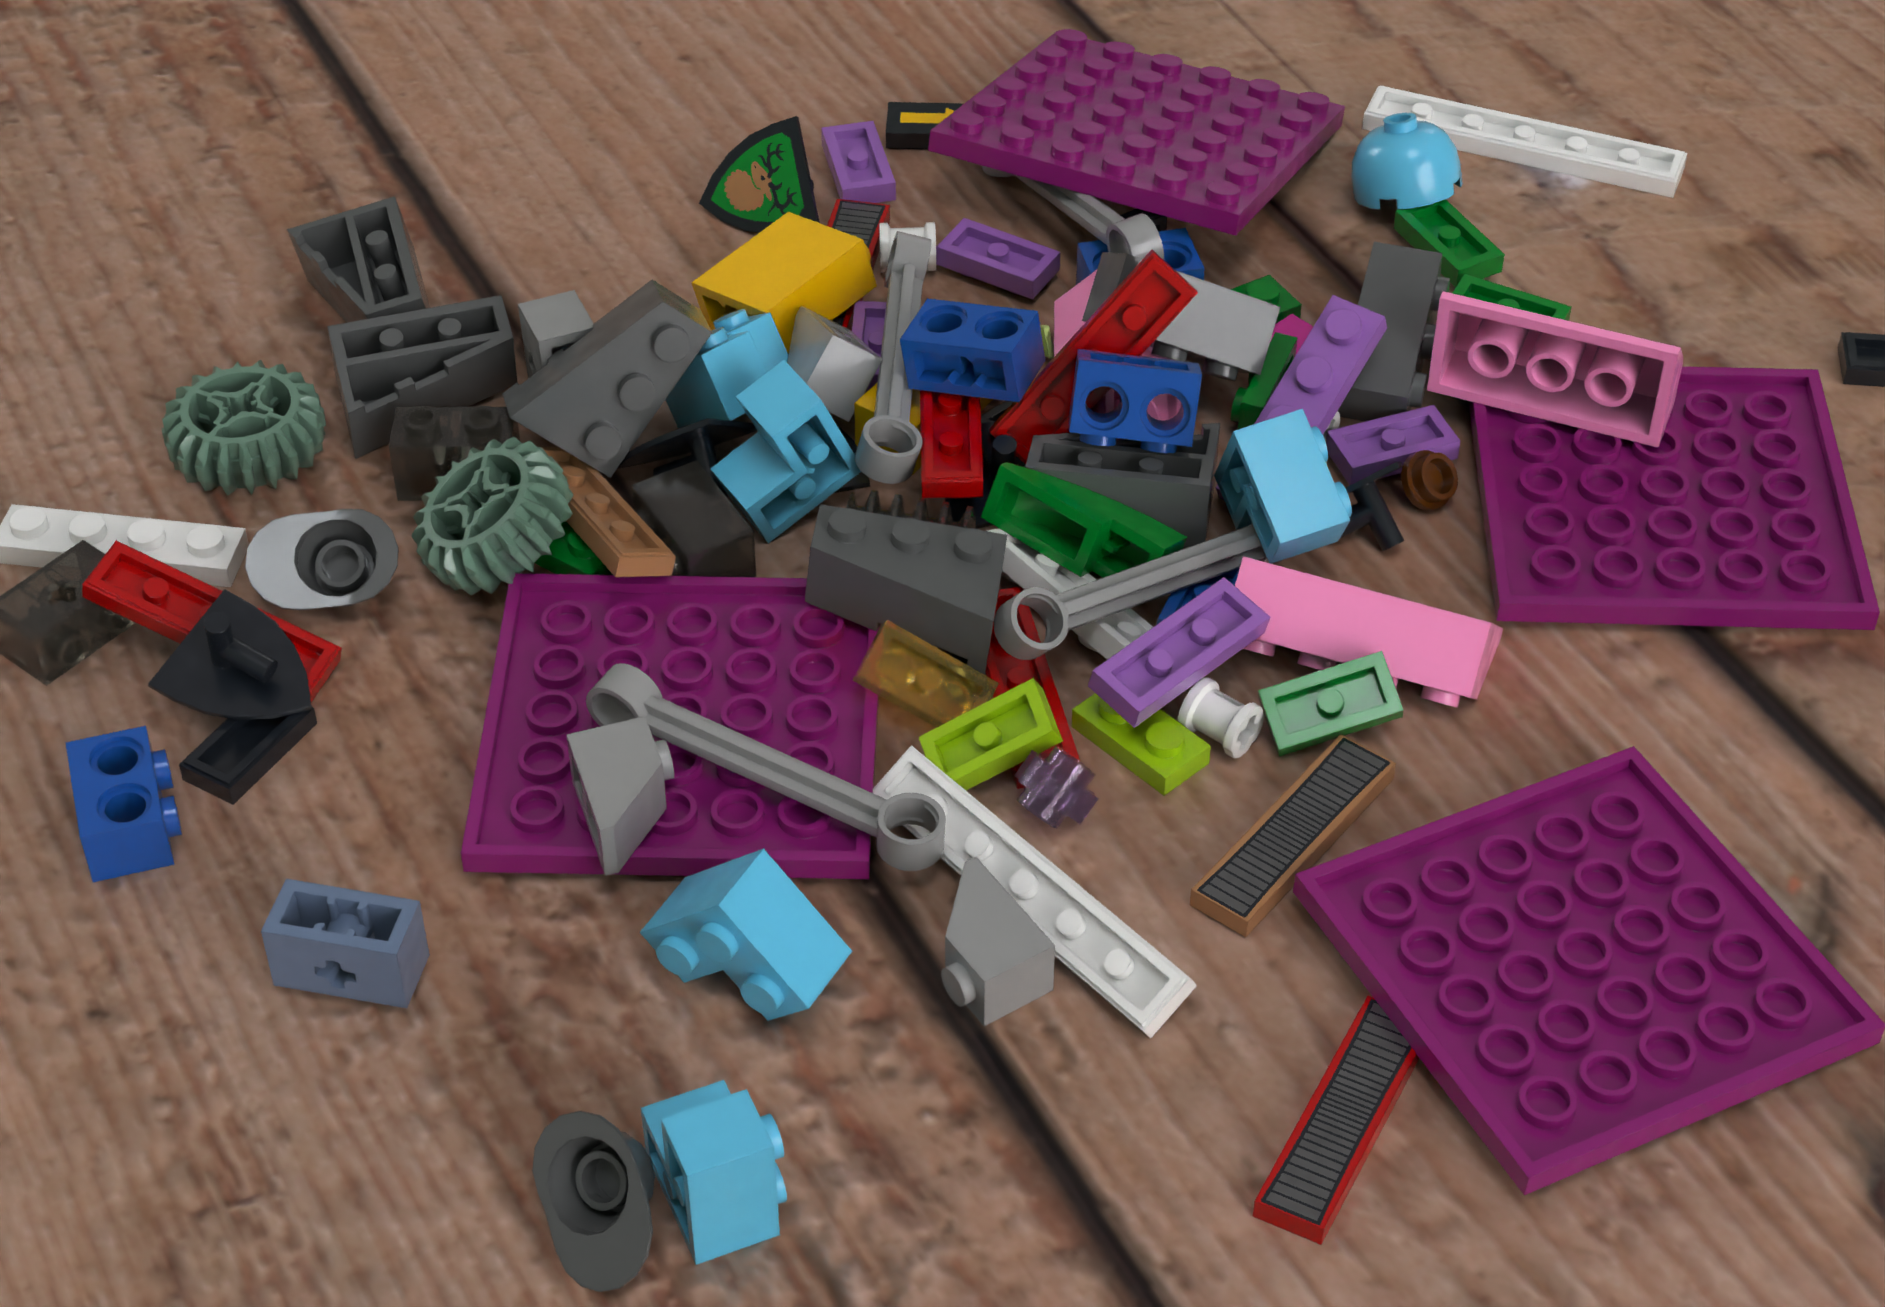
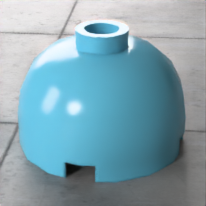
[1351,113,1463,210]

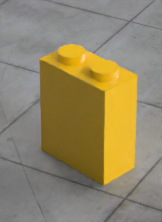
[691,212,877,353]

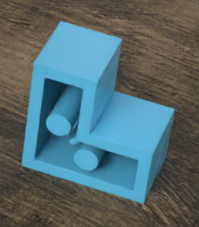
[665,309,788,428]
[710,359,861,544]
[1214,409,1352,564]
[640,848,852,1021]
[641,1080,787,1265]

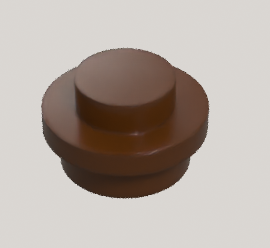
[1401,450,1458,511]

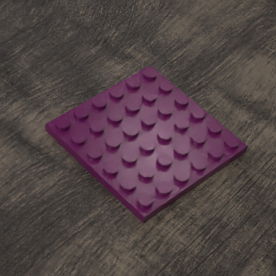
[928,29,1345,236]
[1468,366,1880,630]
[461,573,883,879]
[1293,746,1885,1195]

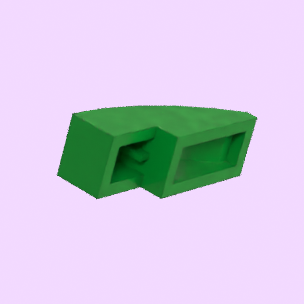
[981,462,1187,578]

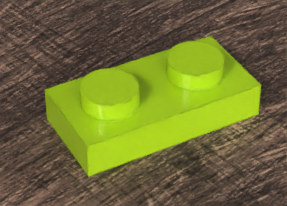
[919,678,1063,790]
[1071,693,1211,796]

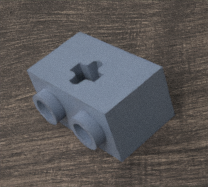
[261,879,430,1008]

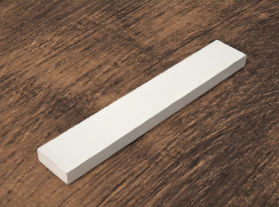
[1362,85,1687,198]
[873,745,1197,1038]

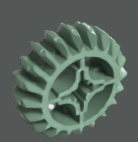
[162,360,326,496]
[411,436,574,595]

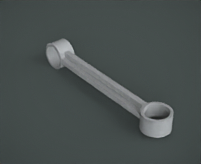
[982,166,1164,260]
[855,231,931,484]
[994,524,1268,660]
[586,663,946,871]

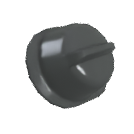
[245,509,399,610]
[532,1111,655,1292]

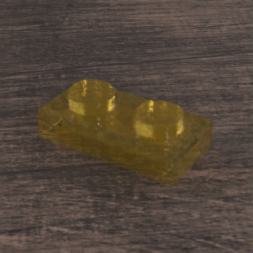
[853,620,999,728]

